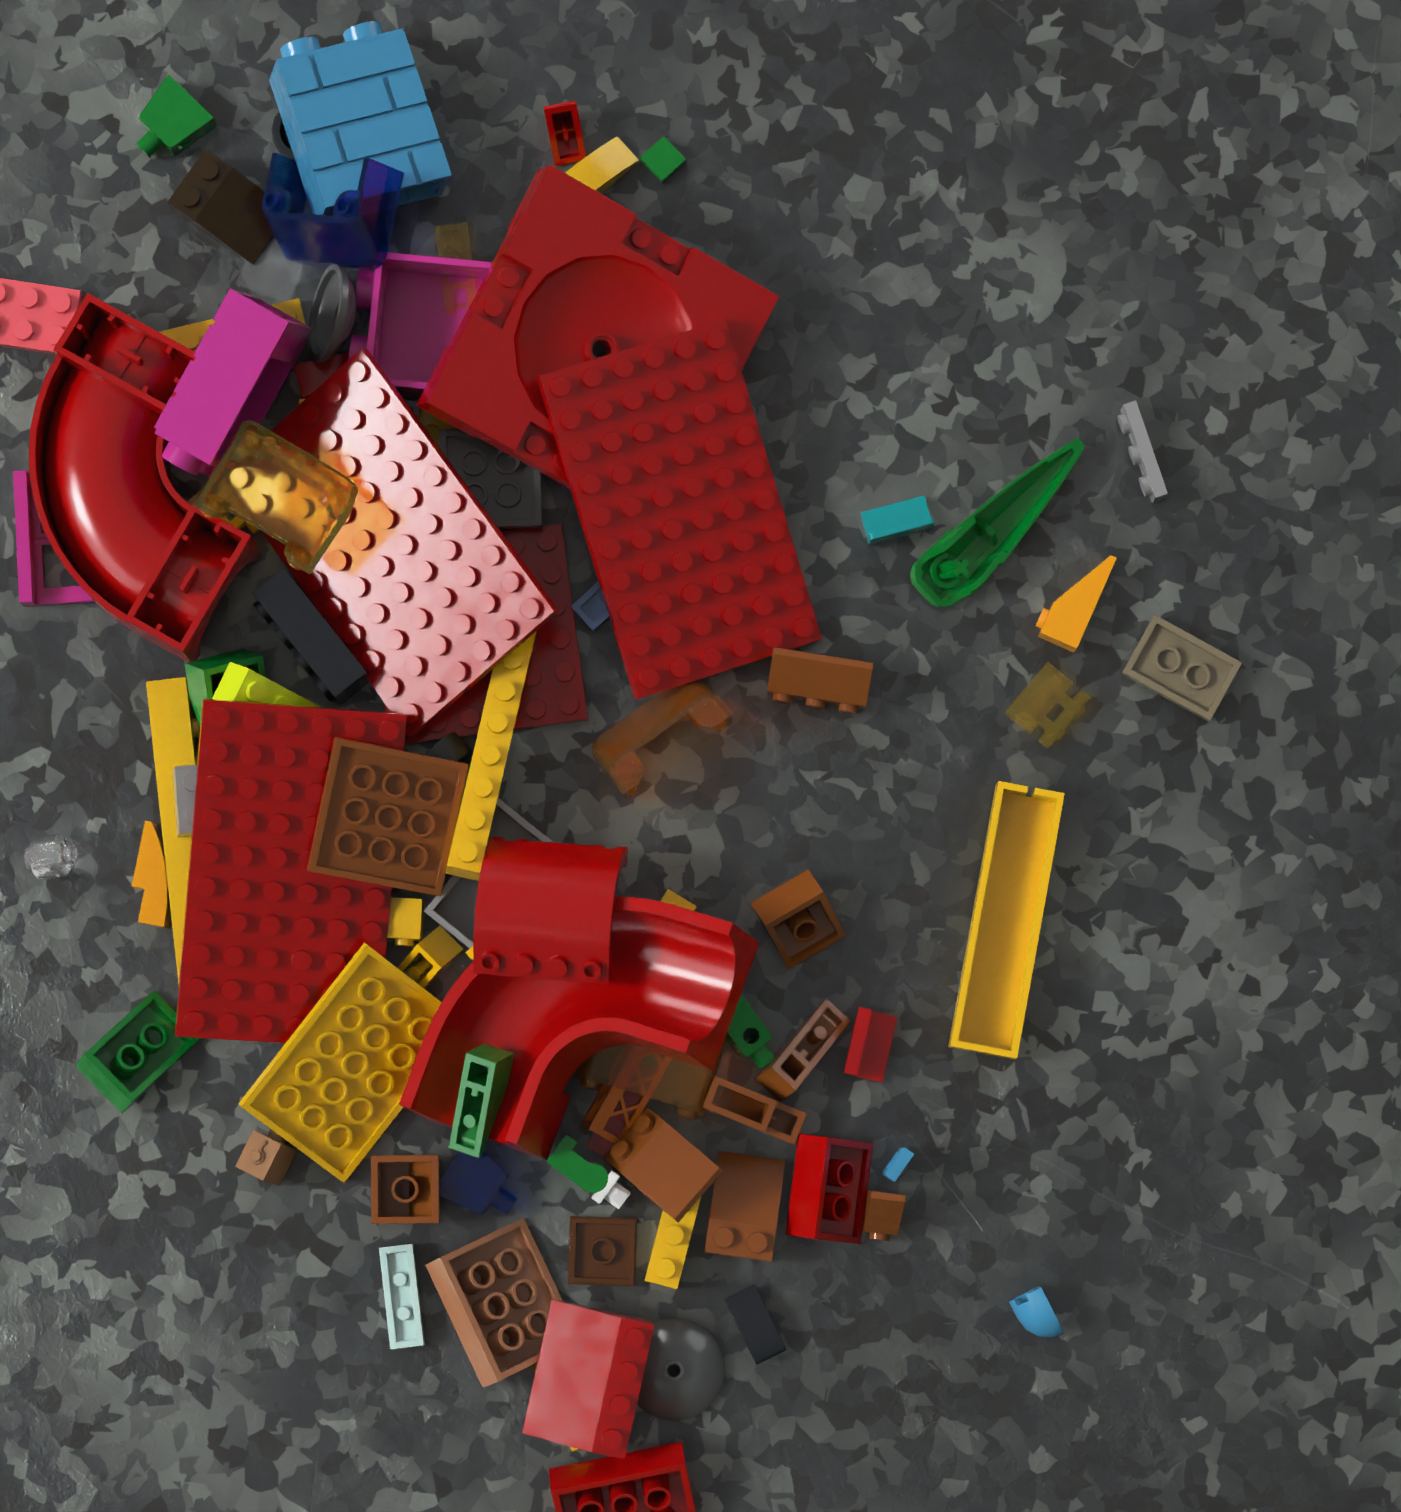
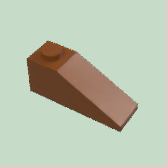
[755,999,851,1101]
[863,1190,906,1241]

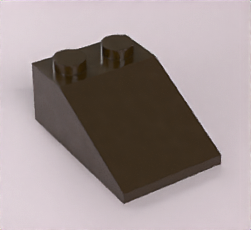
[168,149,291,266]

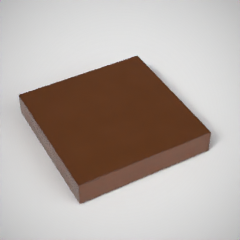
[567,1216,638,1286]

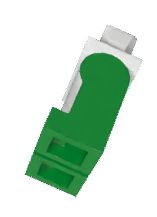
[546,1133,631,1209]

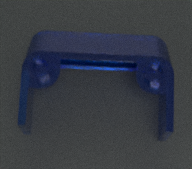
[262,153,404,269]

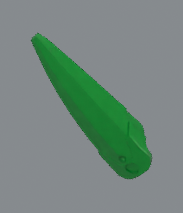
[910,437,1085,608]

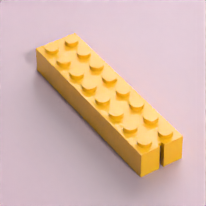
[948,781,1065,1059]

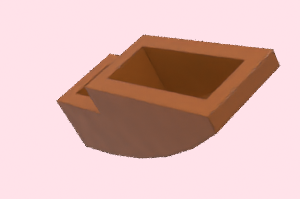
[702,1076,807,1145]

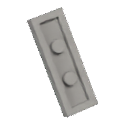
[1118,400,1168,503]

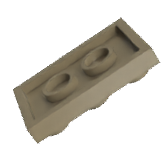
[1121,614,1242,722]

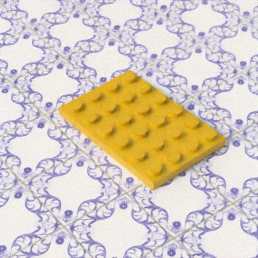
[238,942,442,1183]

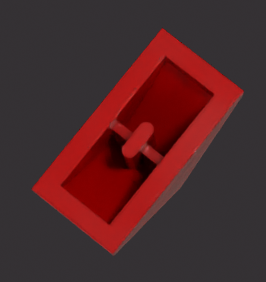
[543,100,586,166]

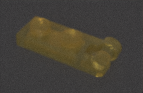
[435,222,476,315]

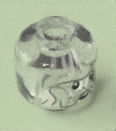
[24,834,77,880]

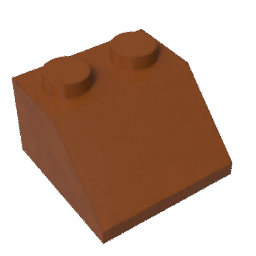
[751,869,846,969]
[371,1155,440,1224]

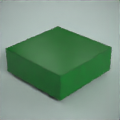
[640,136,686,184]

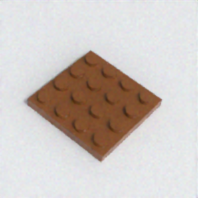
[307,737,469,897]

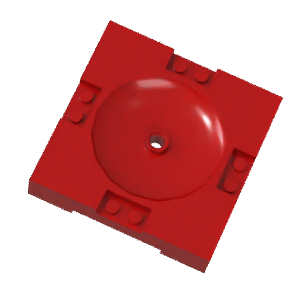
[416,164,779,488]

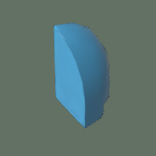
[1008,1286,1063,1338]

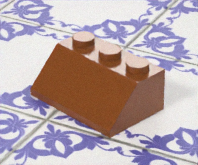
[767,647,874,714]

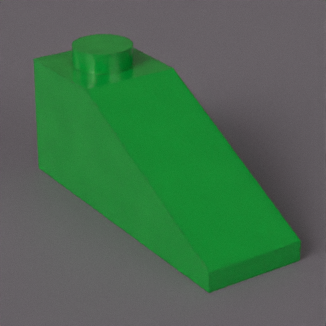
[449,1043,514,1158]

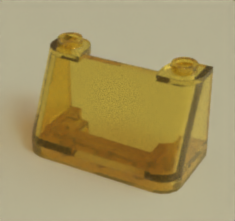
[193,420,358,574]

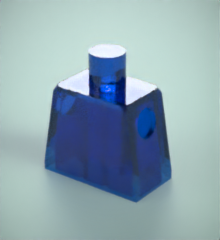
[439,1151,518,1215]

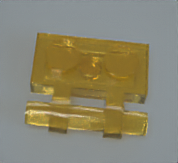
[1004,662,1091,749]

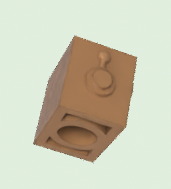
[235,1129,298,1186]

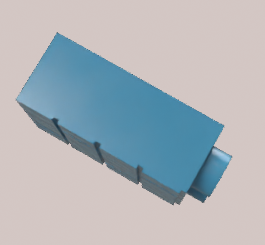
[269,21,452,227]

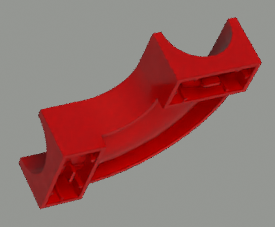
[28,293,261,662]
[399,897,759,1160]

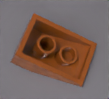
[603,1108,723,1222]
[704,1151,786,1262]

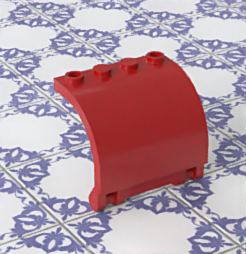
[473,837,628,985]

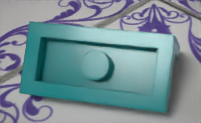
[860,495,935,546]

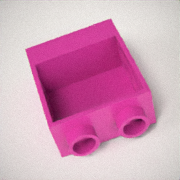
[349,251,492,399]
[154,288,314,477]

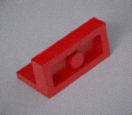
[843,1007,897,1082]

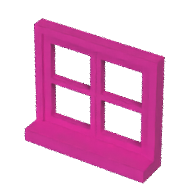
[13,470,95,607]

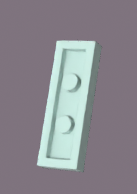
[379,1244,425,1349]

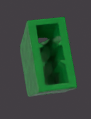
[135,75,217,158]
[725,995,775,1069]

